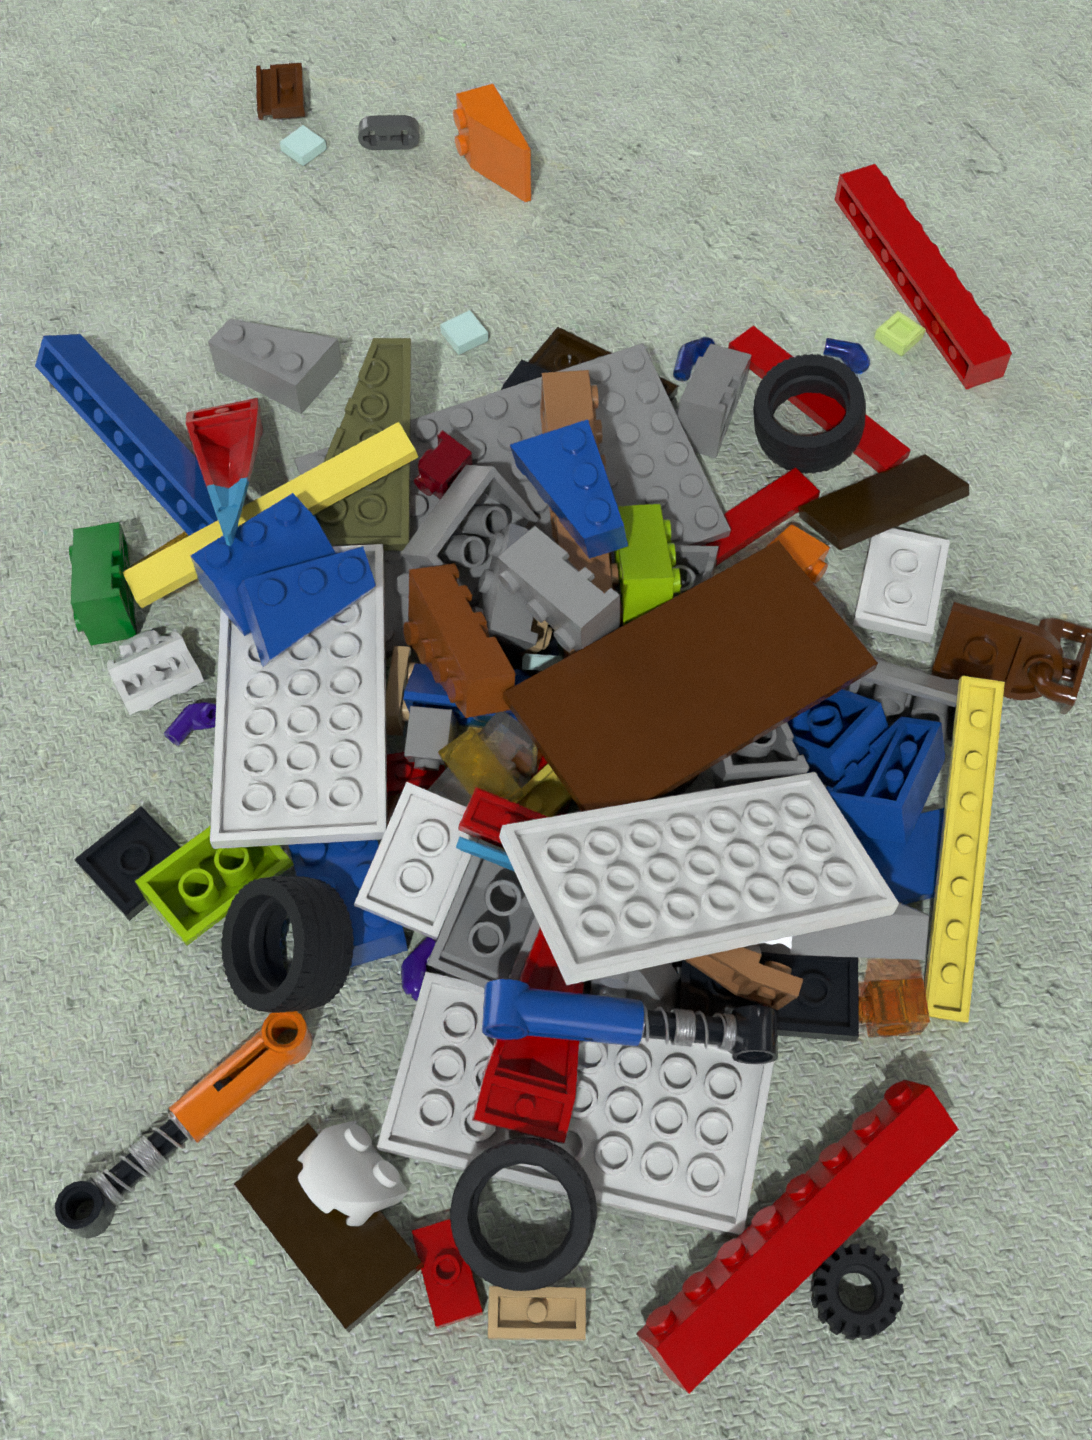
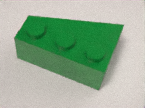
[69,522,137,646]

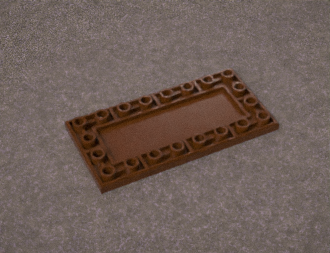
[503,540,878,812]

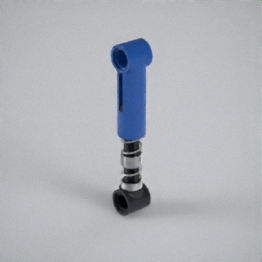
[482,979,778,1064]

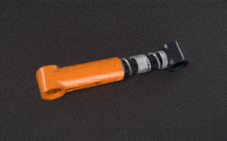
[55,1011,312,1239]

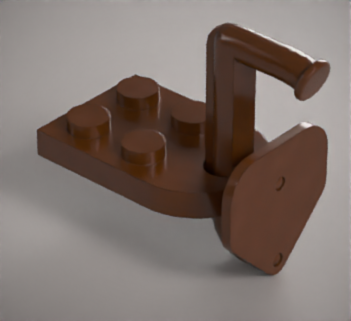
[930,602,1092,715]

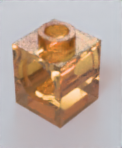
[859,978,930,1038]

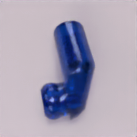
[673,336,715,381]
[823,338,870,374]

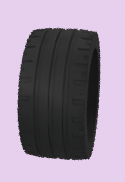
[753,354,866,474]
[221,876,354,1013]
[450,1137,597,1291]

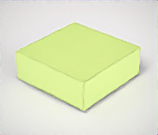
[874,311,926,357]

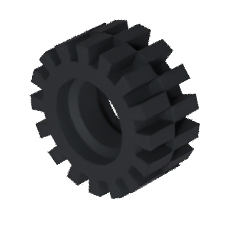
[810,1244,904,1340]

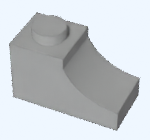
[404,706,459,771]

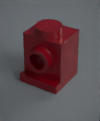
[414,430,472,499]

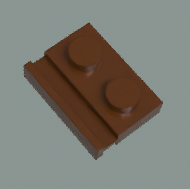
[256,63,305,120]

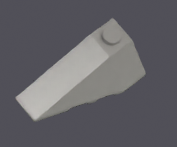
[759,902,929,960]

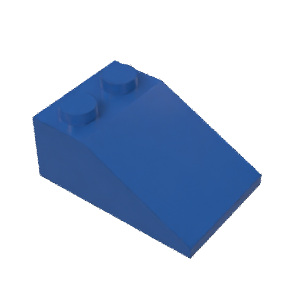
[787,689,889,788]

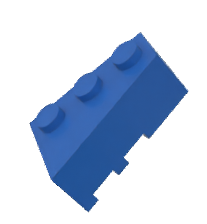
[510,419,628,559]
[237,546,376,667]
[826,717,946,845]

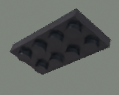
[679,952,859,1042]

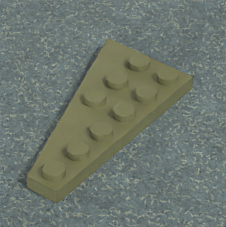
[313,338,412,551]

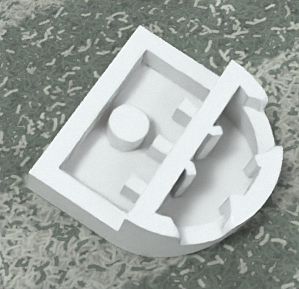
[107,630,204,715]
[297,1121,409,1226]

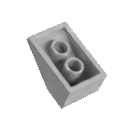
[427,839,540,988]

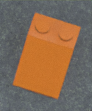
[453,84,531,202]

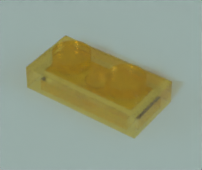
[438,727,524,802]

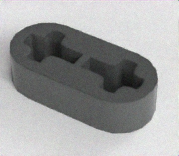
[358,115,420,150]

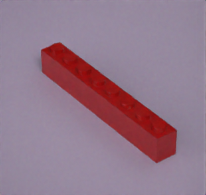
[835,164,1012,389]
[636,1079,959,1394]

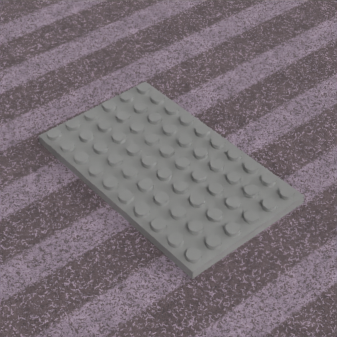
[294,343,731,658]

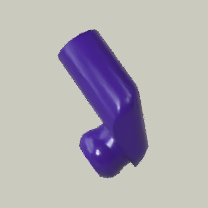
[164,703,216,746]
[401,936,436,1001]

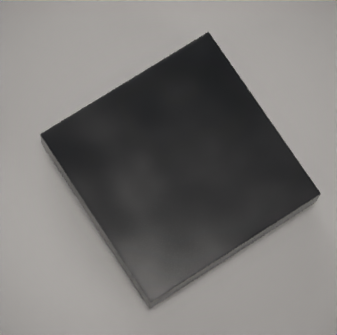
[74,806,181,921]

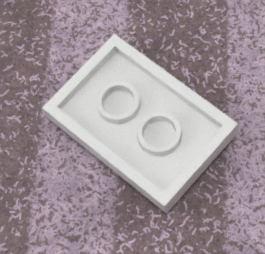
[853,528,950,643]
[354,782,478,940]

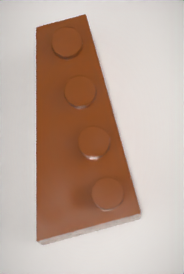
[403,563,515,718]

